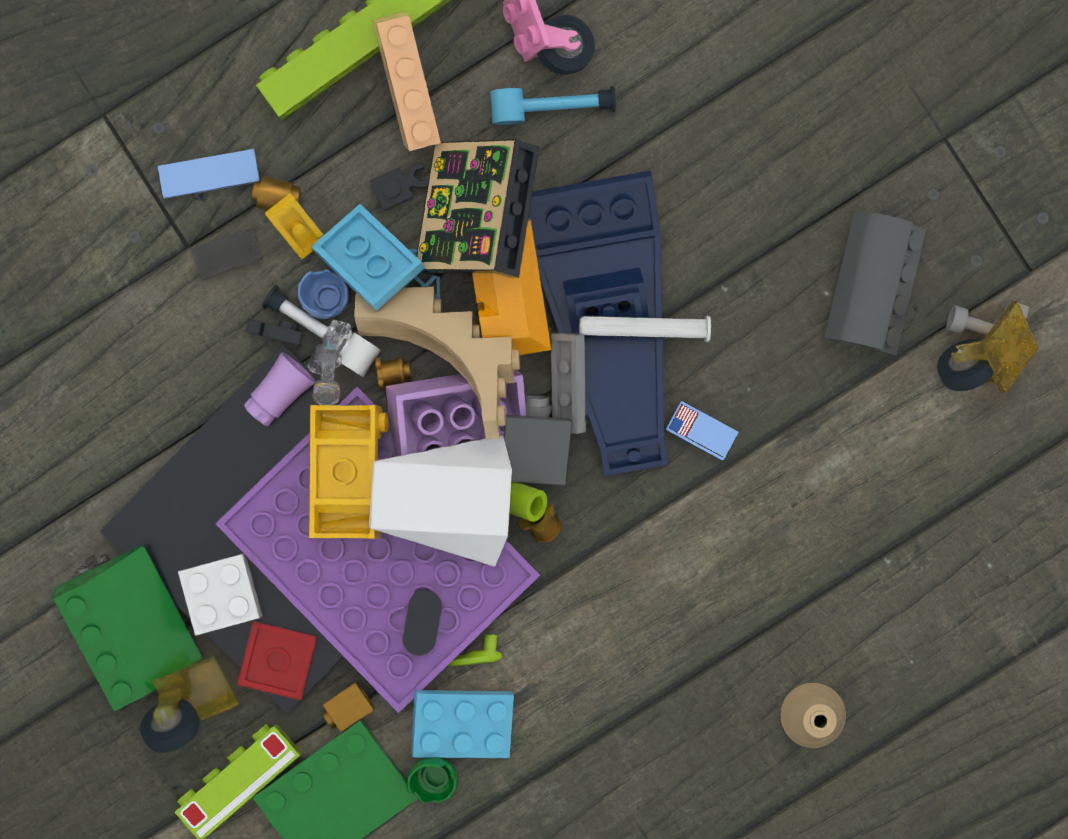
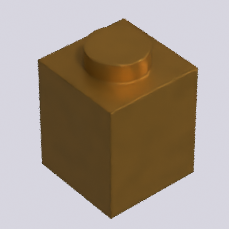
[322,681,375,732]

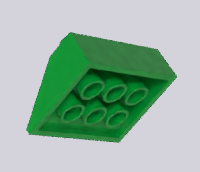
[53,544,203,711]
[253,718,418,839]

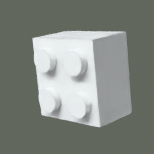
[178,554,263,635]

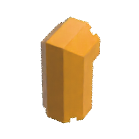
[472,218,551,355]

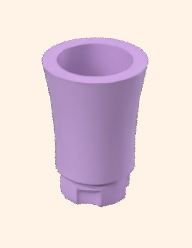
[244,352,316,426]

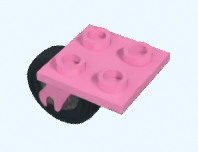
[503,0,595,75]

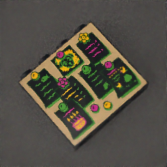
[416,139,540,278]

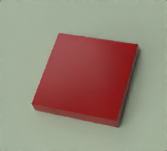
[237,621,317,700]

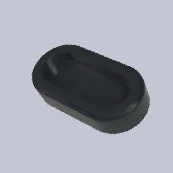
[403,590,442,656]

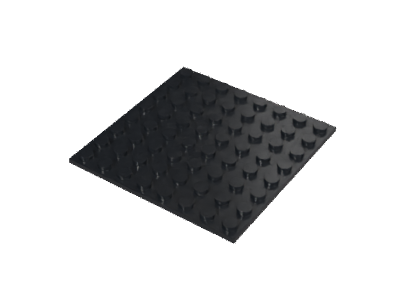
[101,344,343,713]

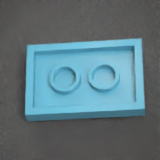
[311,204,424,311]
[411,690,514,758]

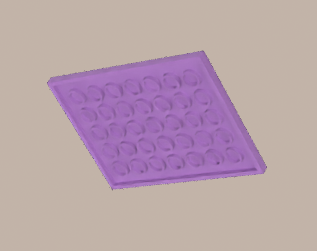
[216,387,540,713]

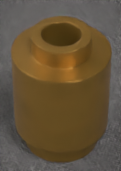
[251,176,301,210]

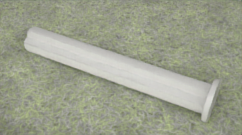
[579,316,711,342]

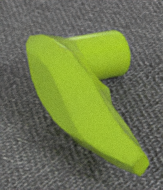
[448,635,503,666]

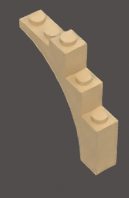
[354,286,520,440]

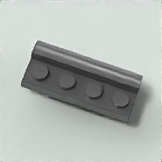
[824,211,926,356]

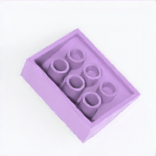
[386,370,526,456]

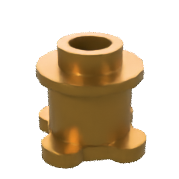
[375,355,412,391]
[519,504,562,543]

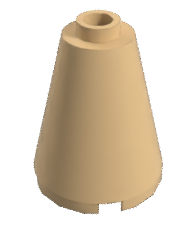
[781,683,846,748]

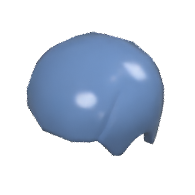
[298,269,349,319]

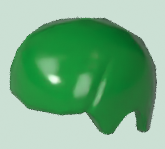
[407,758,458,803]

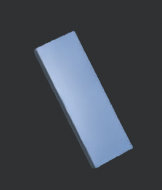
[158,149,260,199]

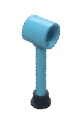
[490,86,616,125]

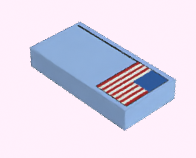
[665,401,739,461]

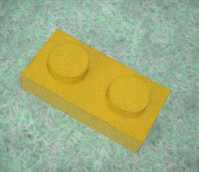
[265,193,324,259]

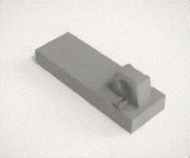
[551,332,590,434]

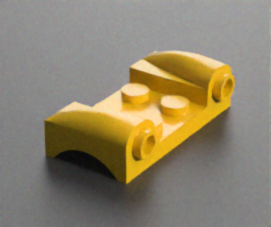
[309,405,389,539]

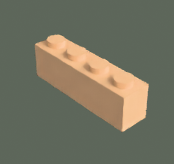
[372,11,441,151]

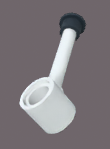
[262,285,381,377]

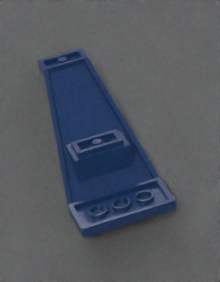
[529,170,669,476]

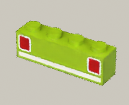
[175,724,302,839]

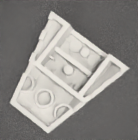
[369,435,512,567]

